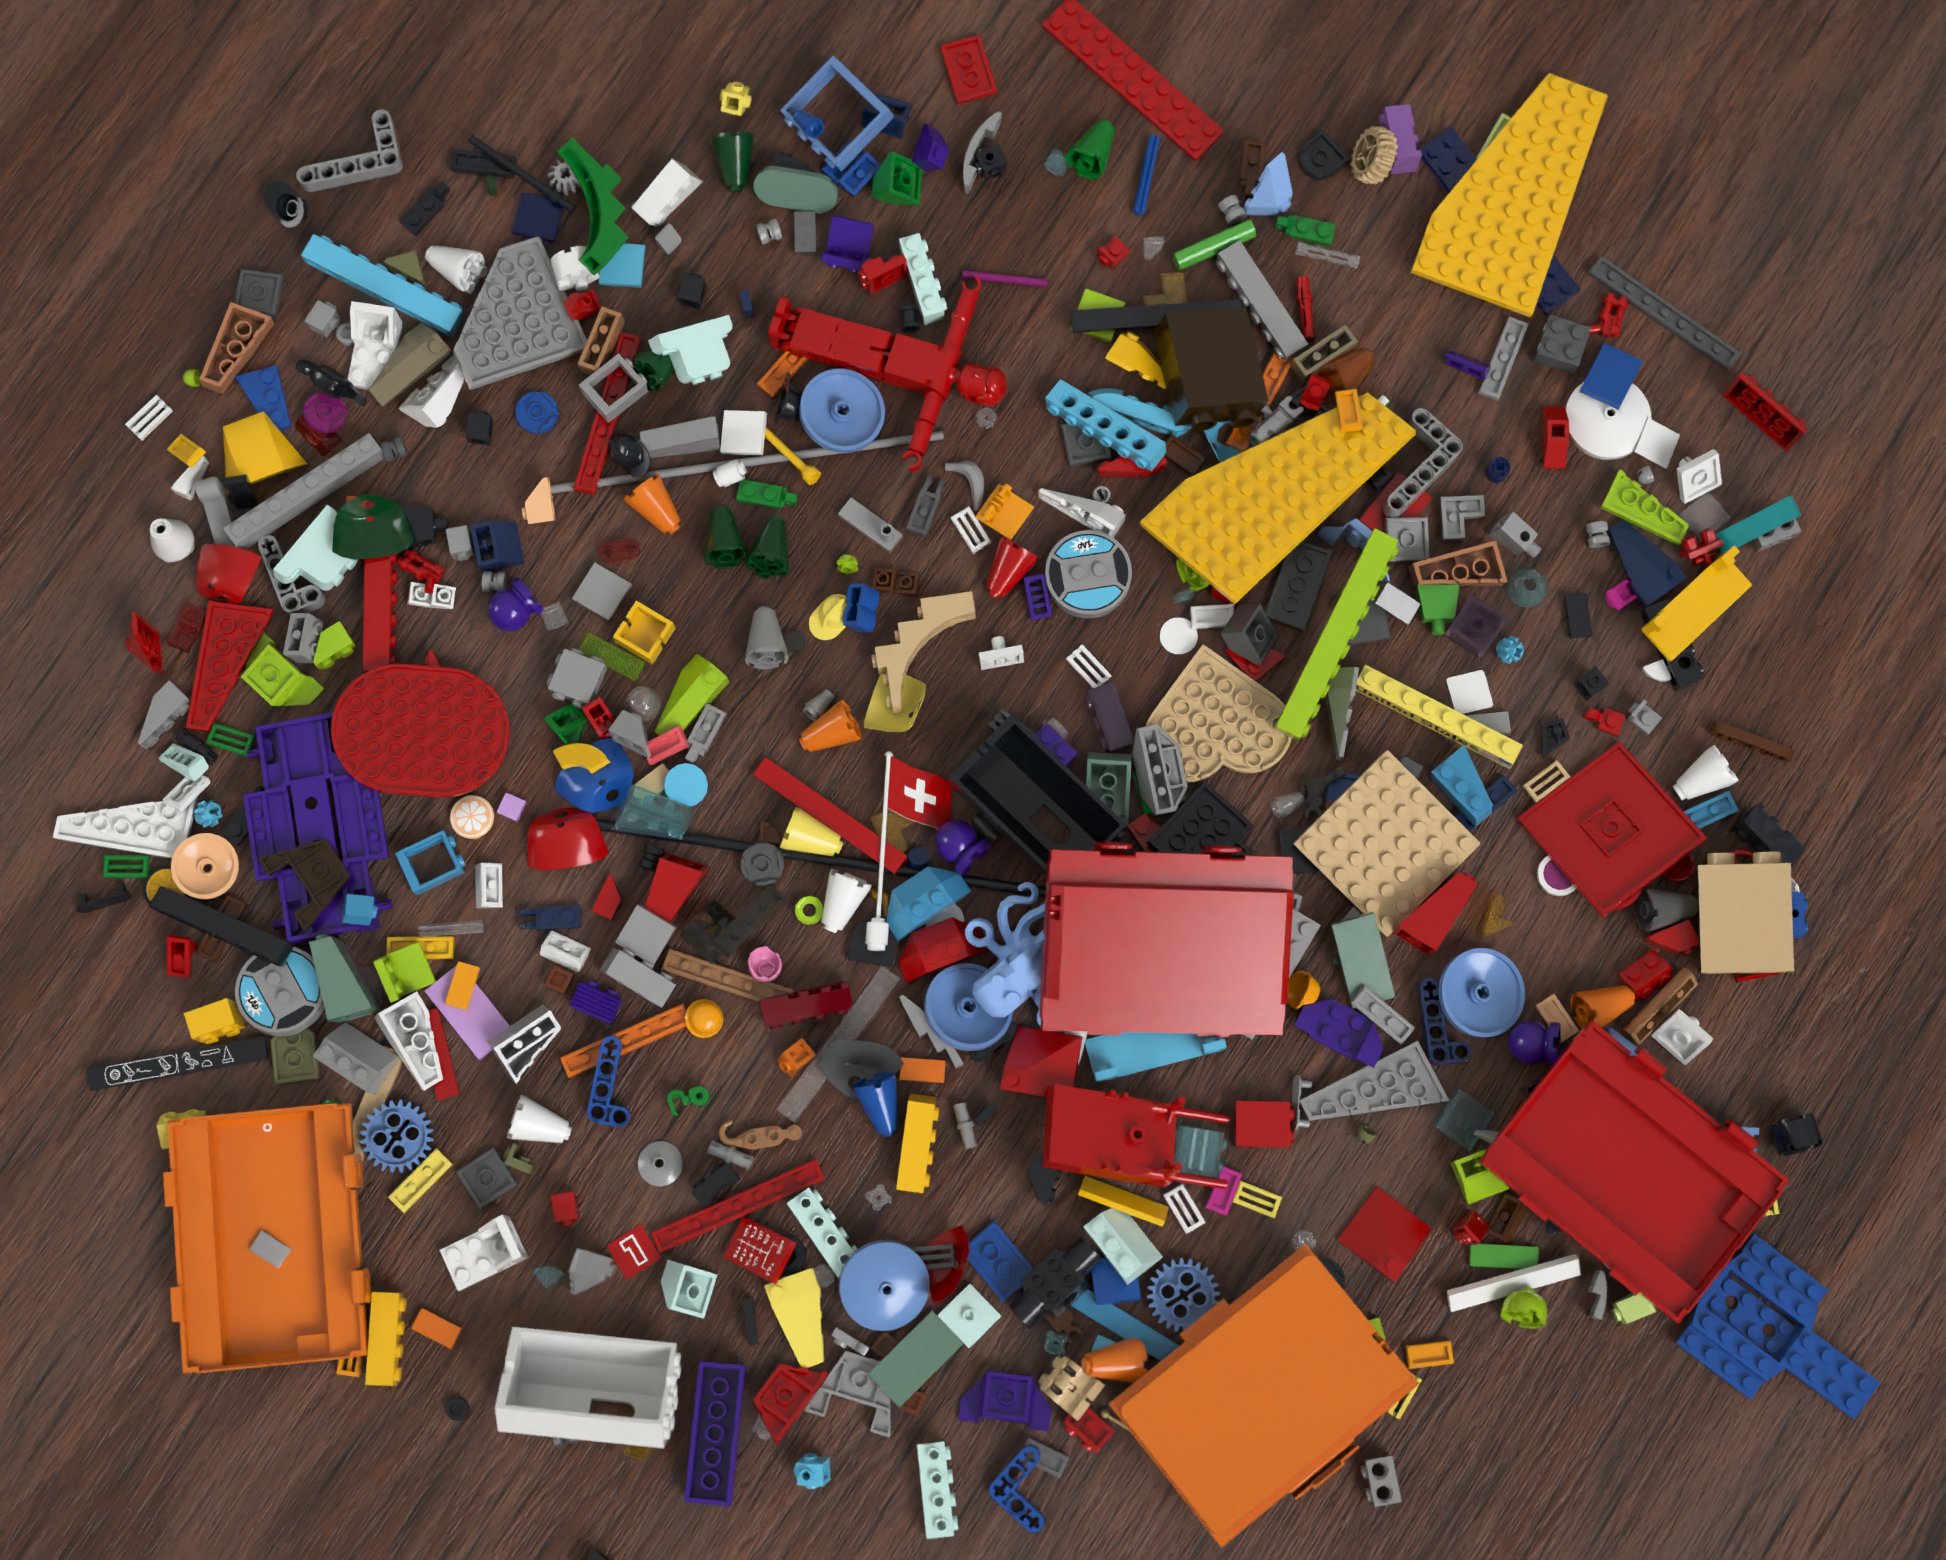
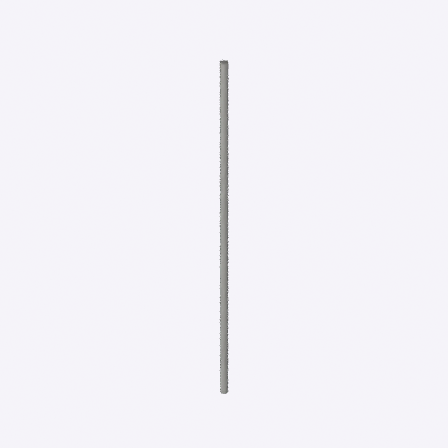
[551,431,944,494]

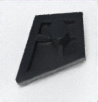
[1541,718,1570,758]

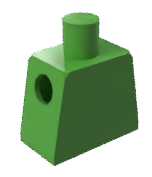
[1414,584,1459,635]

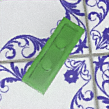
[1469,1244,1539,1269]

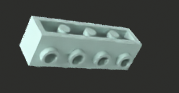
[899,233,947,325]
[787,1188,857,1278]
[917,1441,958,1539]

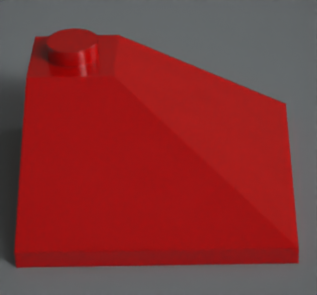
[1000,1026,1083,1099]
[1337,1187,1432,1282]

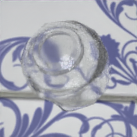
[626,685,661,721]

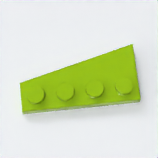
[1600,469,1689,546]

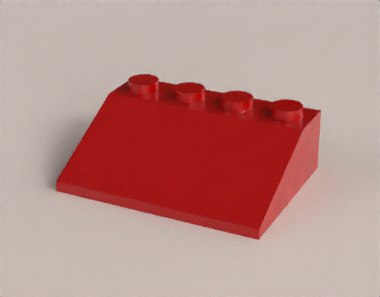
[1722,371,1809,452]

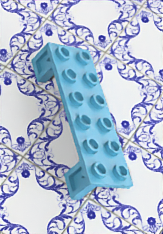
[1085,1032,1227,1083]

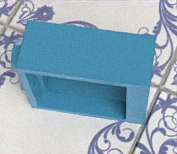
[395,830,466,896]

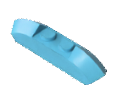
[1088,388,1191,438]

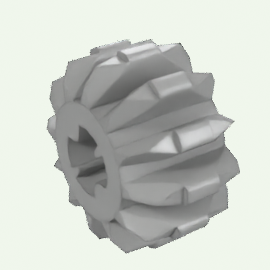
[548,160,581,196]

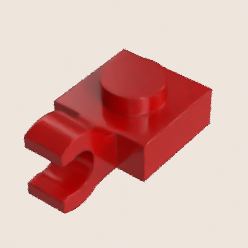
[1584,708,1625,737]

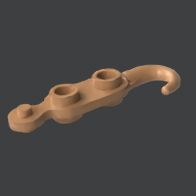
[719,1120,802,1150]

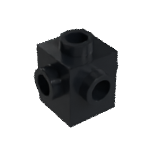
[974,143,1008,180]

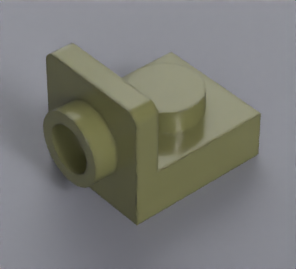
[503,1143,536,1175]

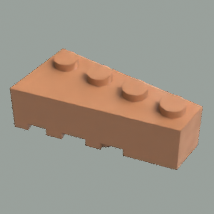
[199,302,274,394]
[1408,540,1508,587]

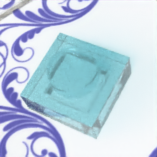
[1044,148,1068,177]

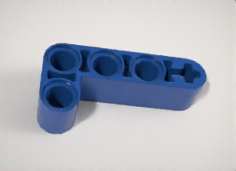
[587,1036,631,1127]

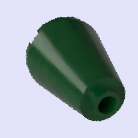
[712,132,754,192]
[704,506,747,569]

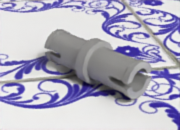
[953,1102,978,1150]
[707,1140,754,1170]

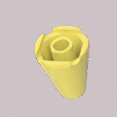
[780,807,843,857]

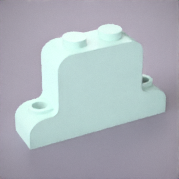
[648,315,732,385]
[273,505,358,591]

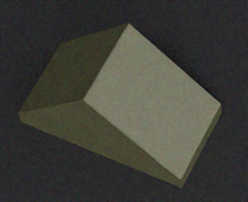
[384,250,427,288]

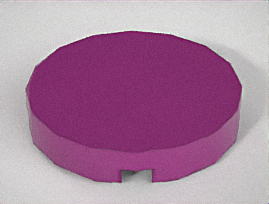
[303,393,347,433]

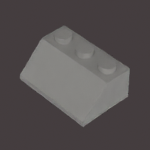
[313,1022,399,1095]

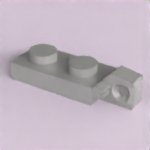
[685,703,727,765]

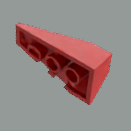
[126,612,163,675]

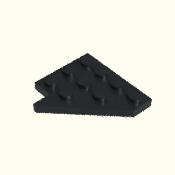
[1146,782,1254,858]

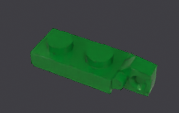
[1275,215,1336,247]
[736,480,798,509]

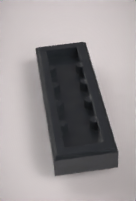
[451,149,517,179]

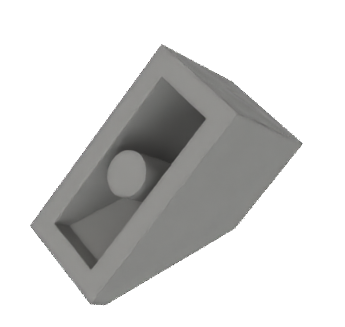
[609,710,651,758]

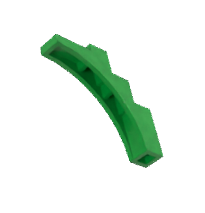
[557,137,629,275]

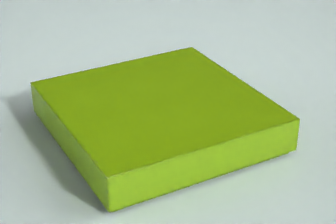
[1071,289,1126,343]

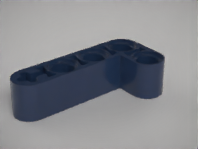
[1417,978,1472,1066]

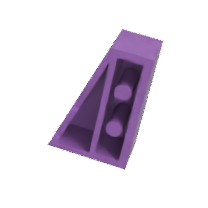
[1379,104,1422,174]

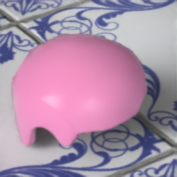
[748,946,782,982]

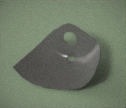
[822,1040,904,1099]

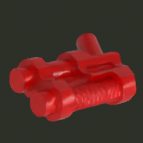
[1588,293,1628,338]
[397,549,445,594]

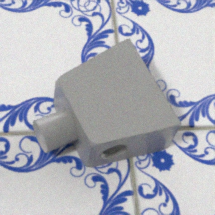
[1488,512,1541,558]

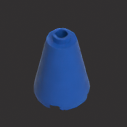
[852,1072,899,1137]

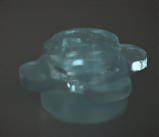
[1044,1331,1068,1356]

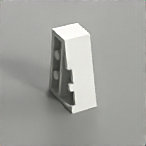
[631,159,703,227]

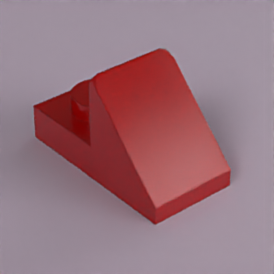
[167,935,197,978]

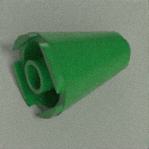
[1065,120,1115,180]

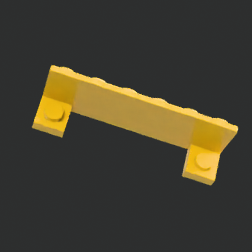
[1641,545,1752,661]

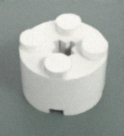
[551,246,600,291]

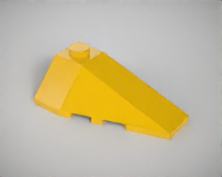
[1105,332,1166,389]

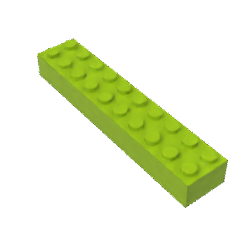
[1274,529,1400,741]

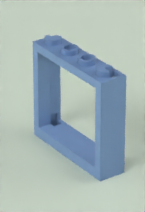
[780,55,895,171]

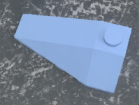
[1244,152,1293,216]

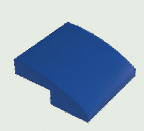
[822,140,881,197]

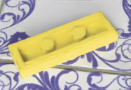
[388,1148,453,1213]

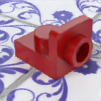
[1097,236,1130,270]
[1299,373,1332,411]

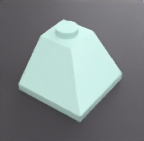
[661,1260,717,1319]

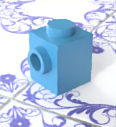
[342,894,377,926]

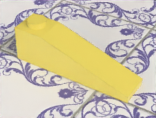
[764,1268,824,1368]

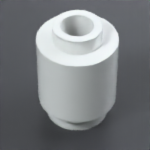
[713,459,747,487]

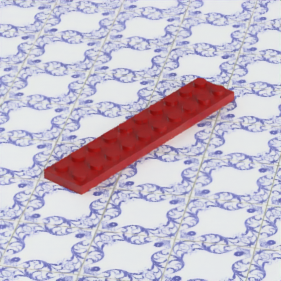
[1042,0,1224,162]

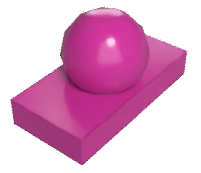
[1605,577,1637,610]

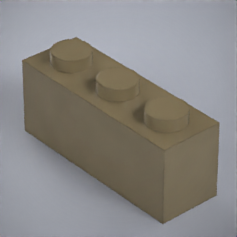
[1290,325,1358,384]

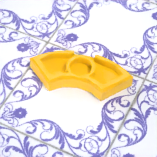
[553,743,610,774]

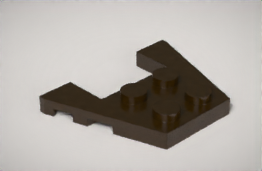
[258,839,351,931]

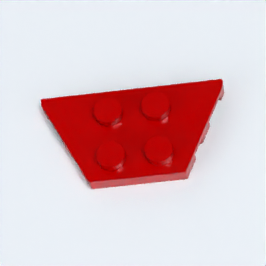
[753,1364,829,1445]

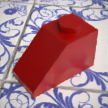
[1644,919,1700,956]

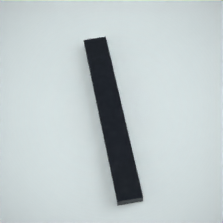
[1071,299,1242,333]

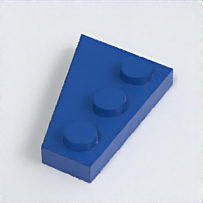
[235,366,292,431]

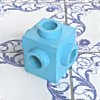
[794,1453,830,1489]

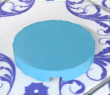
[664,763,708,807]

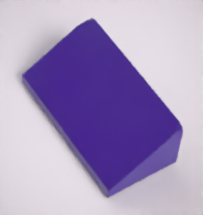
[1445,351,1491,380]

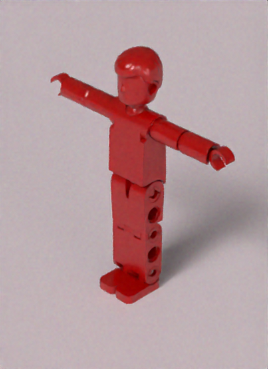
[768,275,1007,472]

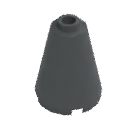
[1634,887,1699,932]

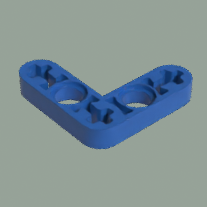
[989,1444,1045,1533]

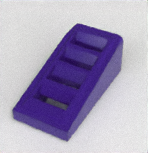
[1022,574,1052,620]

